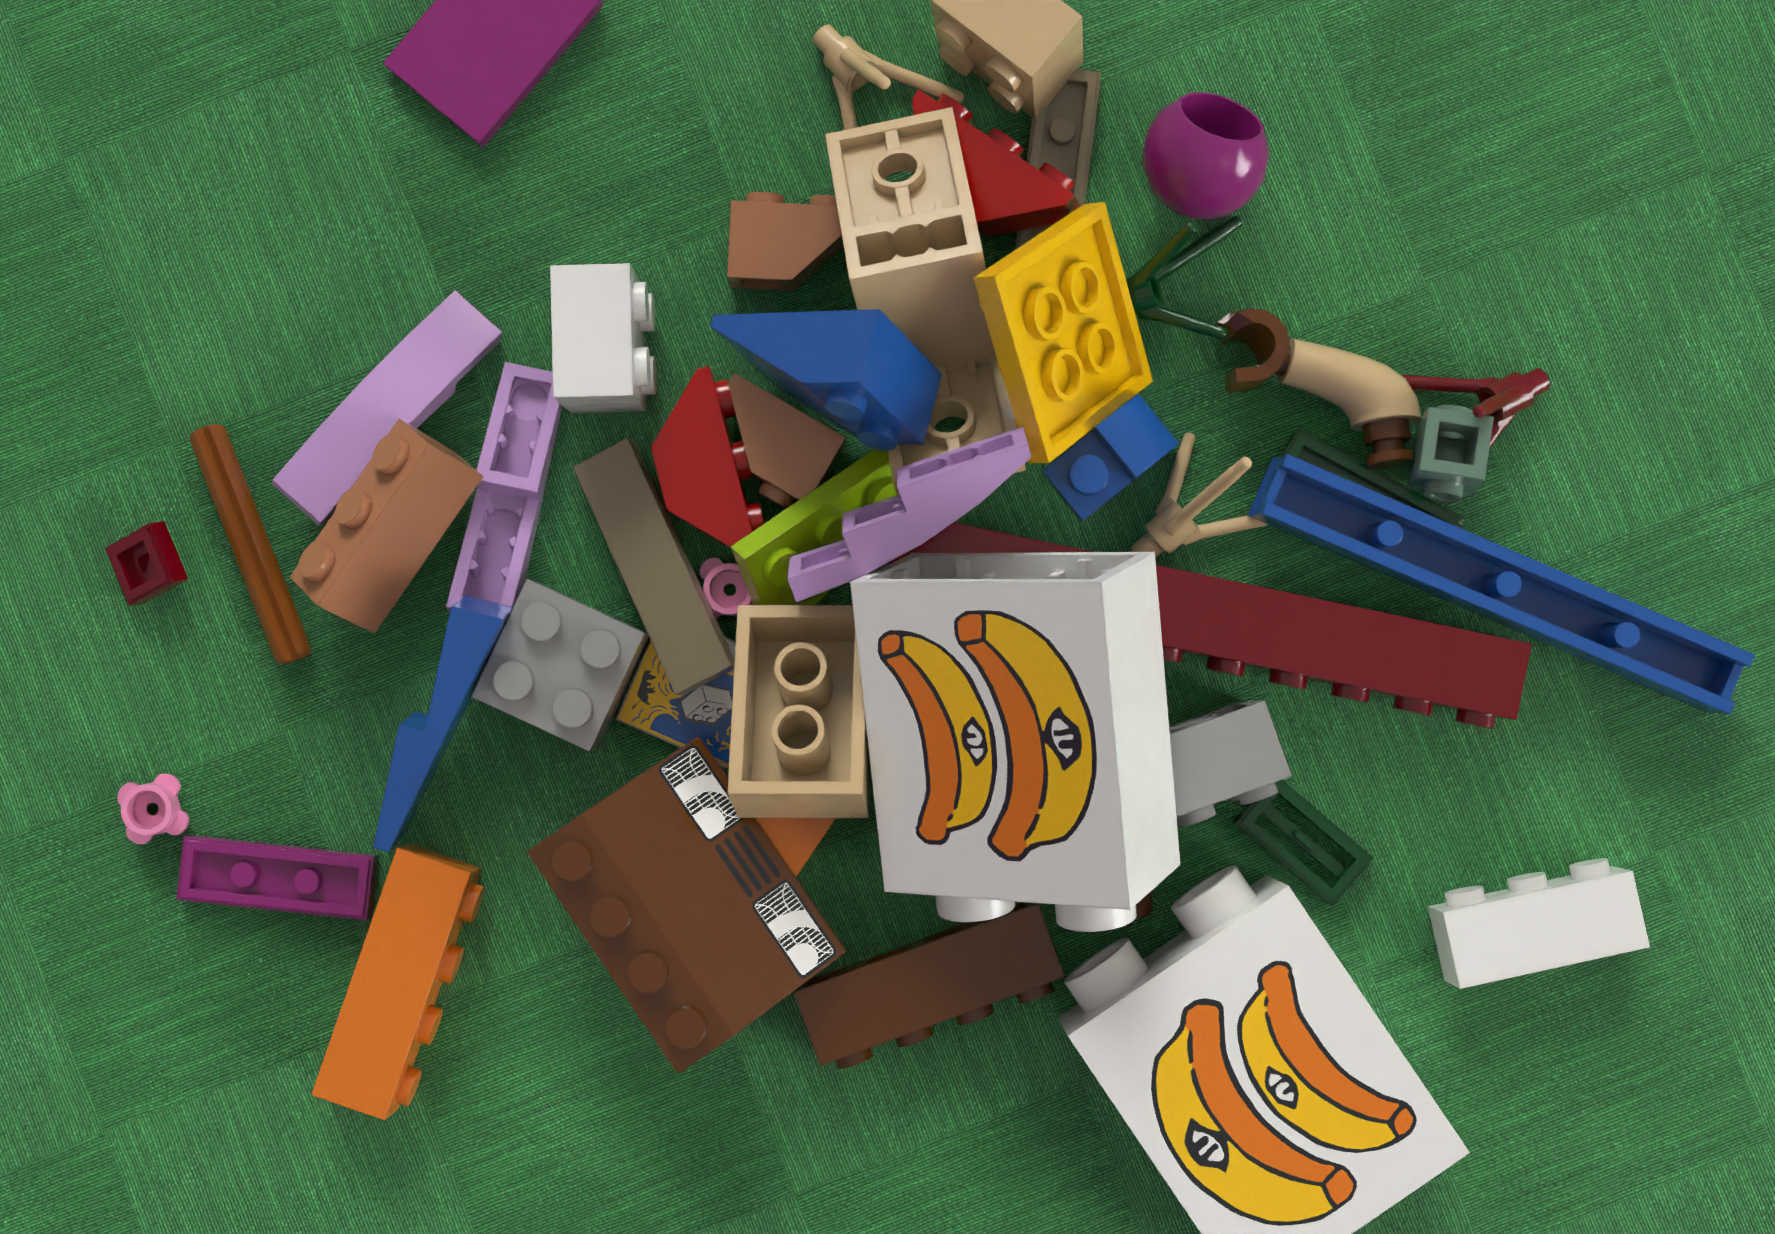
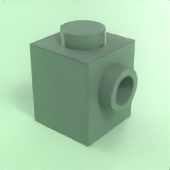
[1407,405,1494,502]

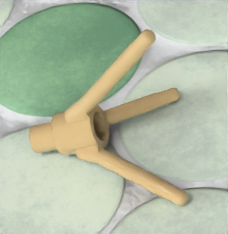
[813,24,964,130]
[1130,433,1268,559]

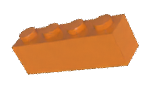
[311,844,485,1120]

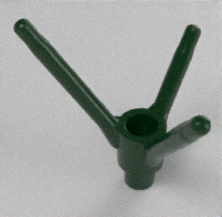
[1126,216,1243,340]

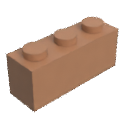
[290,418,483,634]

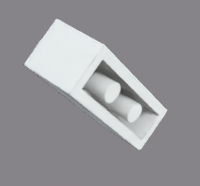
[1428,858,1650,989]

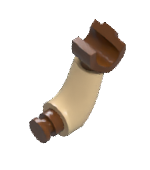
[1216,308,1421,469]

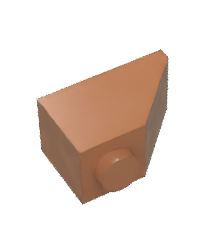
[728,373,846,509]

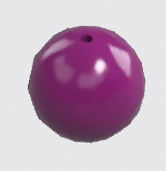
[1141,92,1270,219]

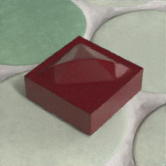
[105,521,188,606]

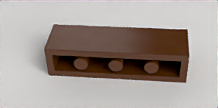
[794,902,1065,1069]

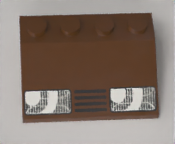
[527,736,847,1074]

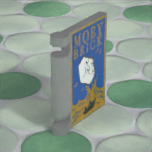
[616,635,736,769]

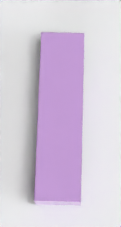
[446,362,562,614]

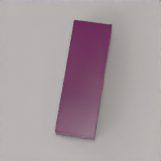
[176,835,379,920]

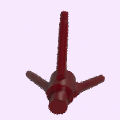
[1402,368,1550,503]

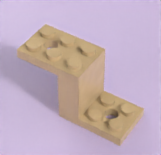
[825,107,1026,495]

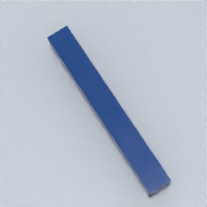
[1247,454,1755,714]

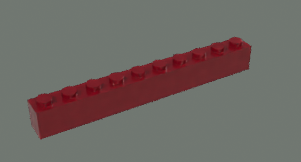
[888,522,1532,729]

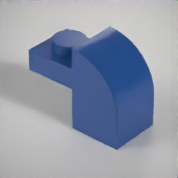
[1041,394,1180,522]

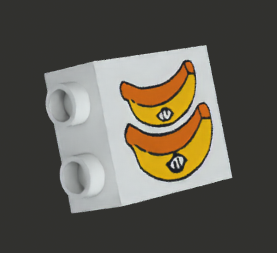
[850,552,1181,932]
[1058,865,1470,1234]

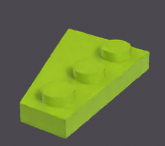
[731,449,896,605]

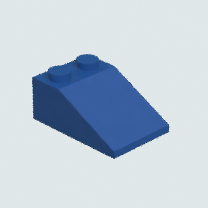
[710,309,942,451]

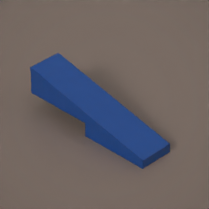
[373,595,513,852]

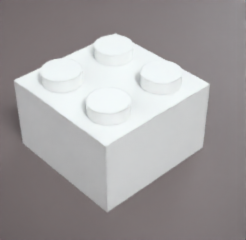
[550,263,657,413]

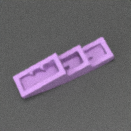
[272,291,502,527]
[787,427,1031,602]

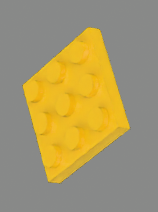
[973,202,1153,463]

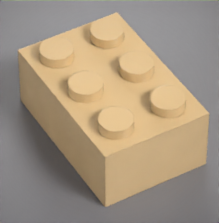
[728,605,870,818]

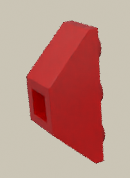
[912,90,1080,237]
[651,366,765,549]

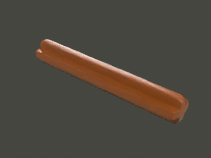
[189,424,311,664]

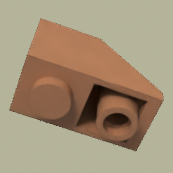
[727,192,844,291]

